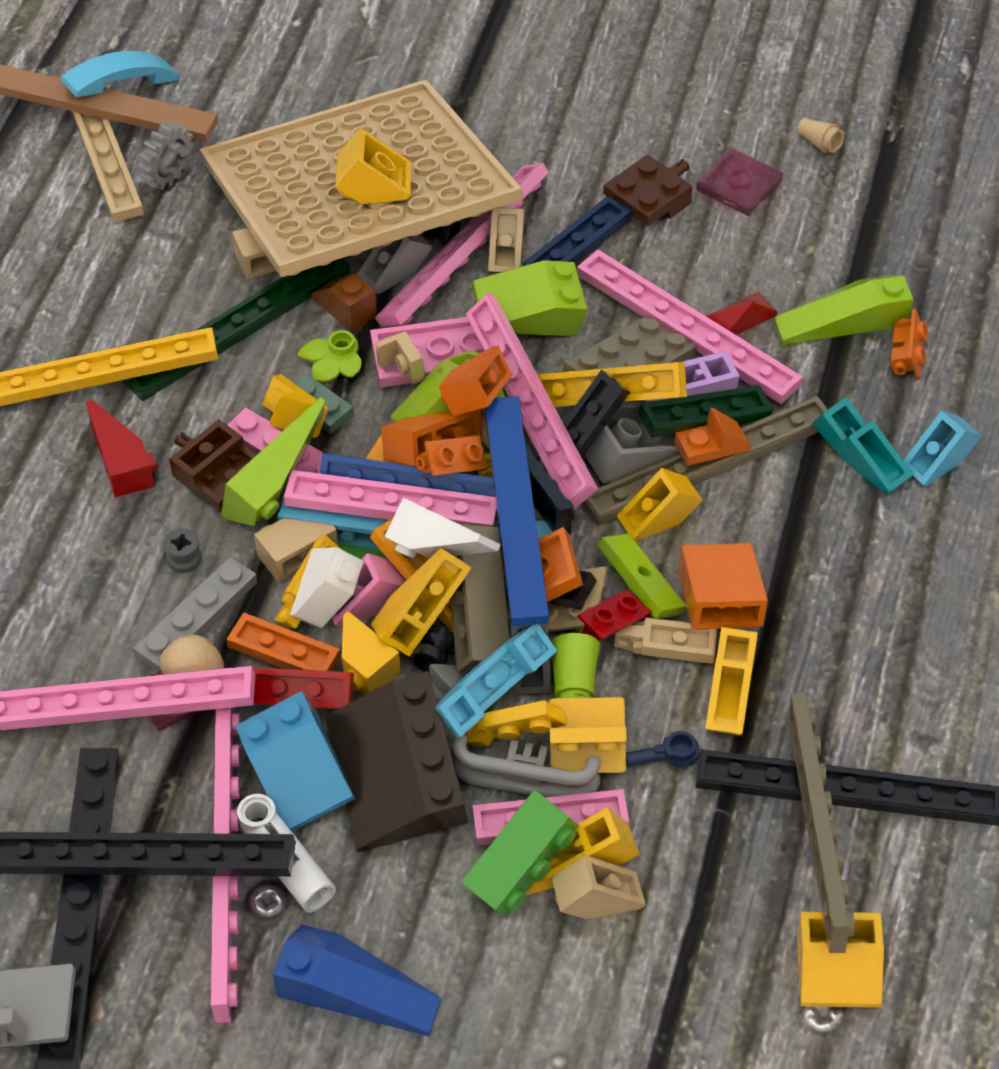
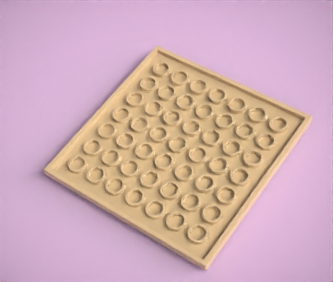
[199,80,523,277]

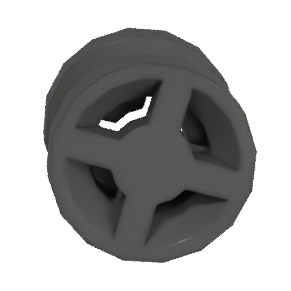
[164,528,202,573]

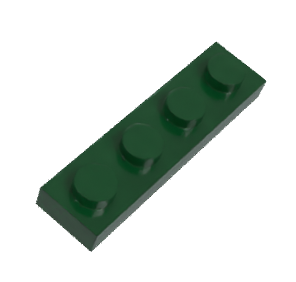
[638,385,773,438]

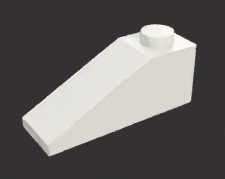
[384,498,501,559]

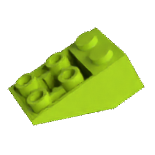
[390,350,505,422]

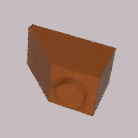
[311,273,377,333]

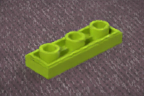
[598,533,686,619]

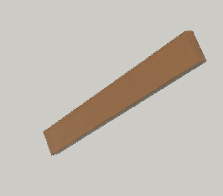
[0,64,218,142]

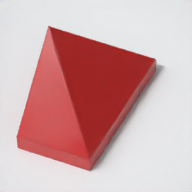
[706,291,777,335]

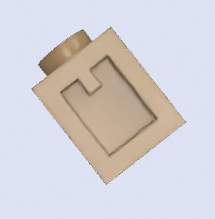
[375,331,425,384]

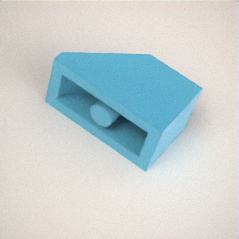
[903,410,982,486]

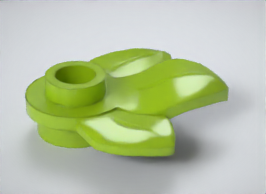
[297,330,362,383]

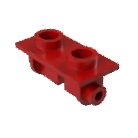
[577,589,652,642]

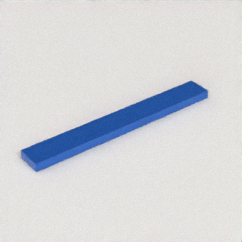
[485,396,549,626]

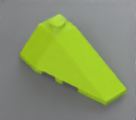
[774,275,913,345]
[221,397,325,526]

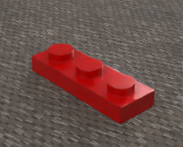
[252,667,354,709]

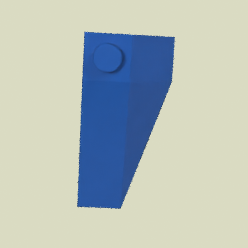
[273,925,441,1036]

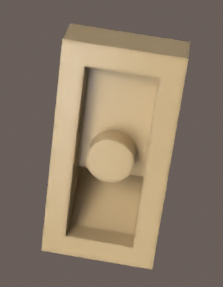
[488,207,525,272]

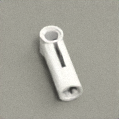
[237,794,336,913]

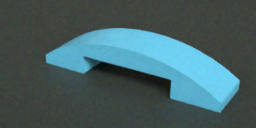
[61,51,180,97]
[435,624,557,738]

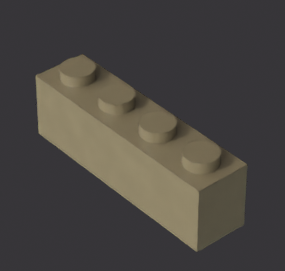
[450,524,511,673]

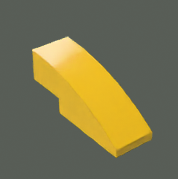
[705,627,758,736]

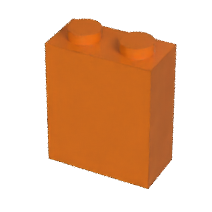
[678,543,768,629]

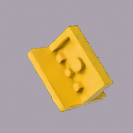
[549,697,627,773]

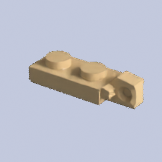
[614,617,717,664]

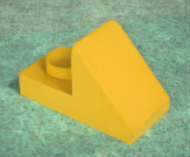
[262,374,329,438]

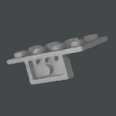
[0,964,76,1048]

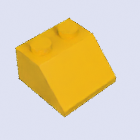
[335,128,412,205]

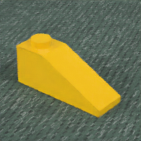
[371,547,472,657]
[526,807,640,896]

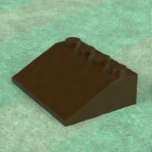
[325,671,469,853]

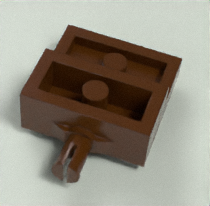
[603,154,693,226]
[169,419,257,511]

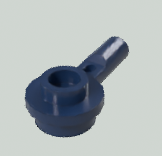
[626,731,700,767]

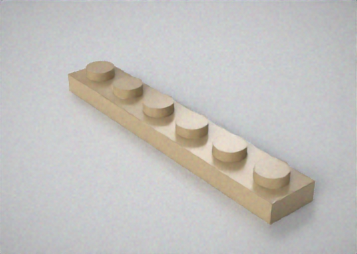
[71,111,144,223]

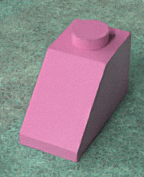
[332,553,406,627]

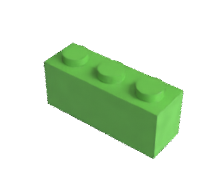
[461,789,579,917]

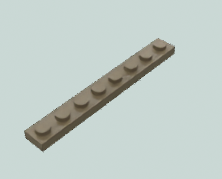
[788,693,855,953]

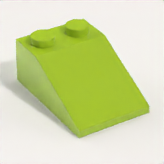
[472,260,587,336]

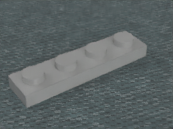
[133,557,258,675]

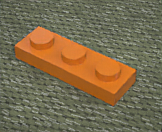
[226,612,341,671]

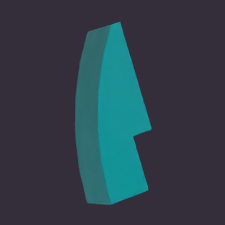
[812,397,914,494]

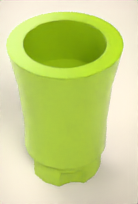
[551,633,600,698]

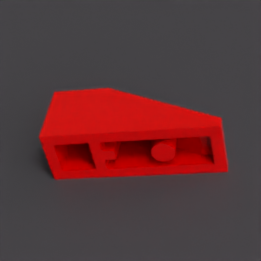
[86,400,158,498]

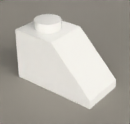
[290,547,364,628]

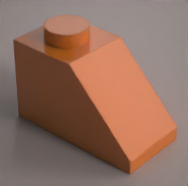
[439,345,512,416]

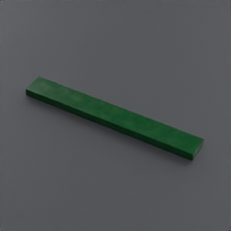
[123,258,350,401]

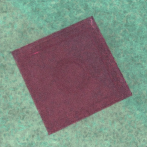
[696,147,783,216]

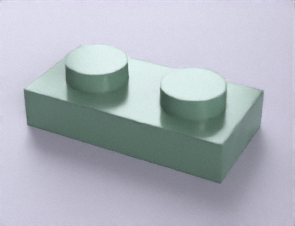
[294,373,354,434]

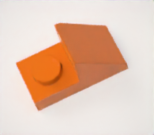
[674,408,751,466]

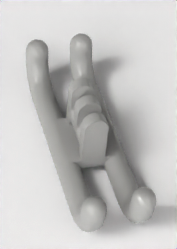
[452,734,601,797]

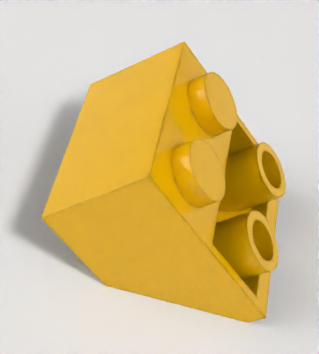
[796,912,884,1008]

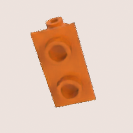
[890,308,928,380]
[415,435,488,476]

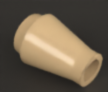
[797,118,844,153]

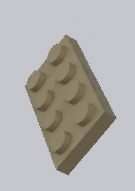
[563,316,697,372]

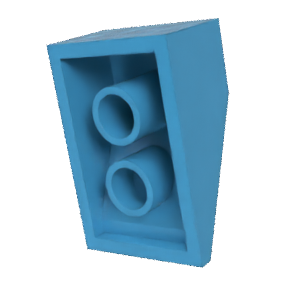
[235,691,355,832]

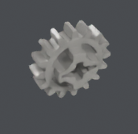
[137,121,194,190]

